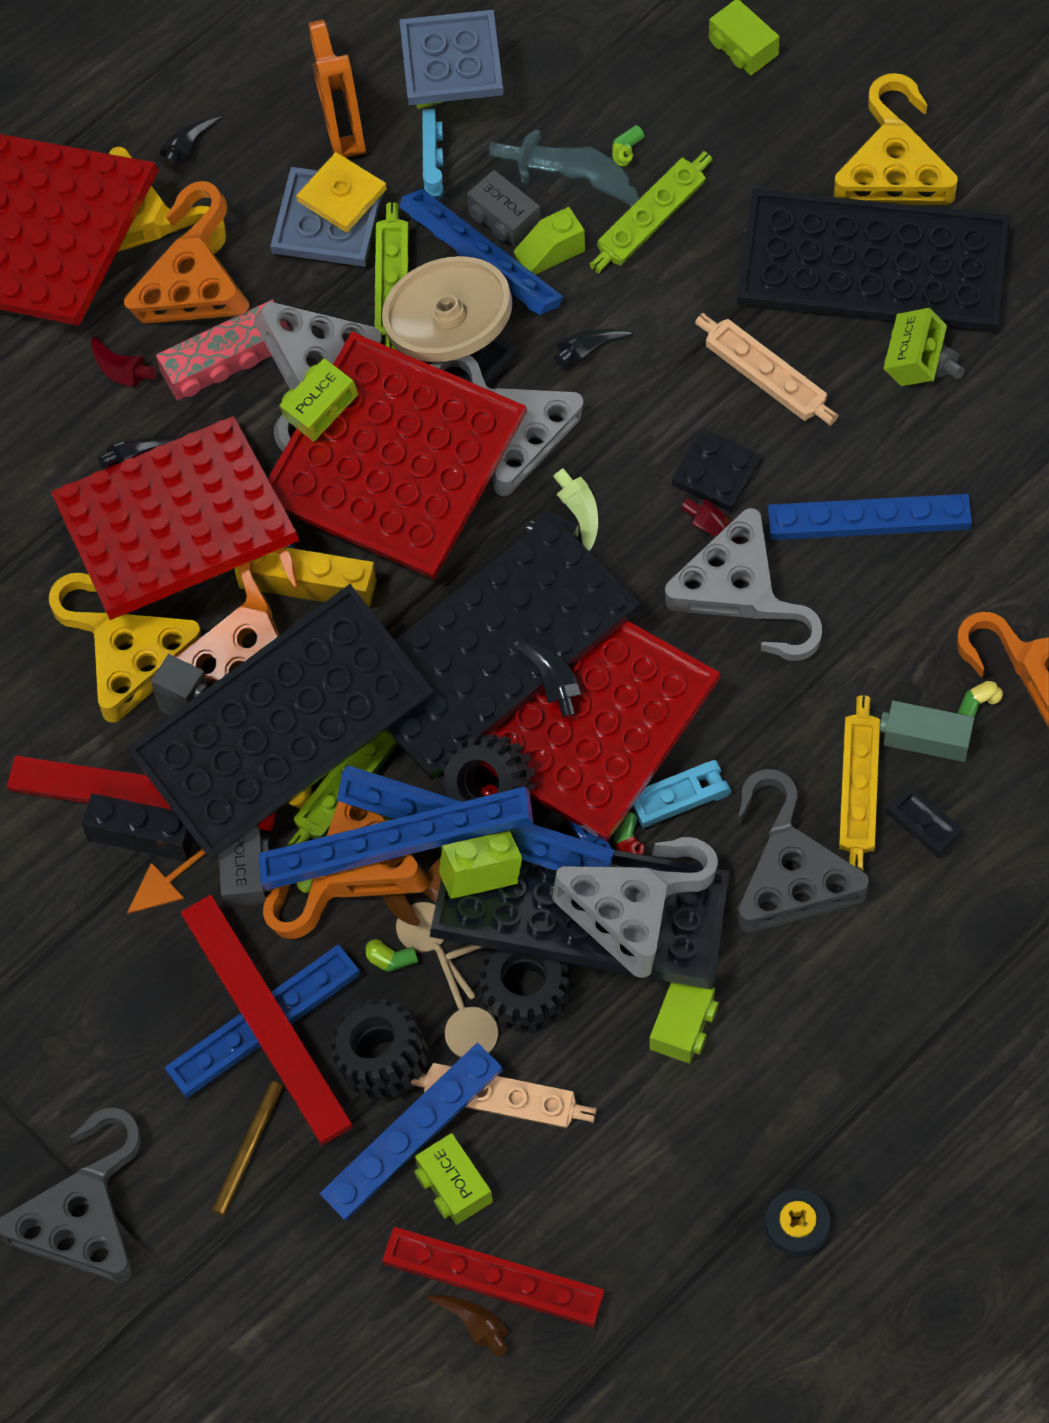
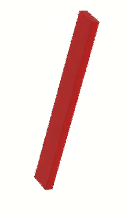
[6,756,277,831]
[180,895,353,1146]

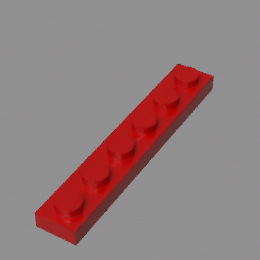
[382,1227,605,1328]

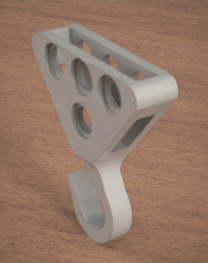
[254,302,382,451]
[431,355,583,496]
[665,508,822,661]
[552,837,718,978]

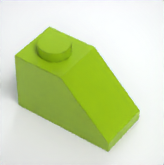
[513,207,585,275]

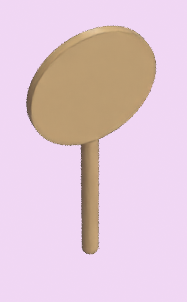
[396,902,475,999]
[437,949,498,1058]

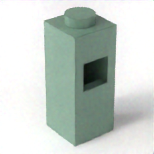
[879,700,974,762]

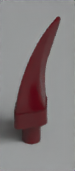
[91,337,156,387]
[680,498,742,544]

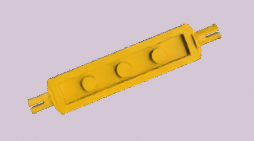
[839,695,880,872]

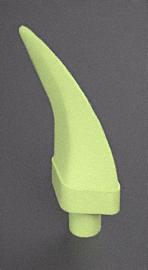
[553,468,598,552]

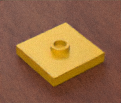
[296,152,387,233]

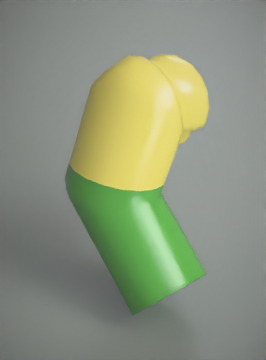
[957,681,1003,717]

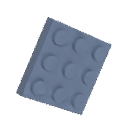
[399,10,503,105]
[270,167,384,267]

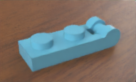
[422,109,444,201]
[632,760,731,828]

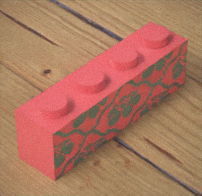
[156,299,290,401]

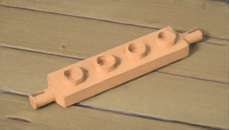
[695,313,838,426]
[411,1063,596,1129]

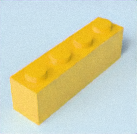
[235,547,377,608]

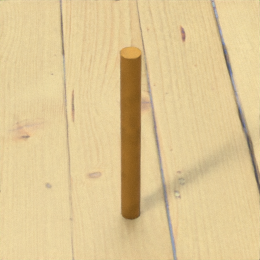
[211,1081,283,1217]

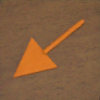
[127,849,205,914]

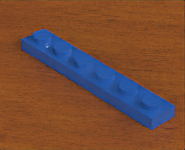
[399,189,563,315]
[768,494,972,540]
[164,944,360,1099]
[319,1042,503,1221]

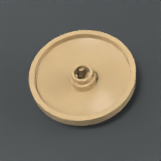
[382,256,512,362]

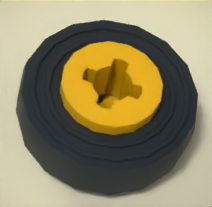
[764,1189,831,1257]

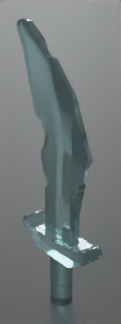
[489,130,639,207]

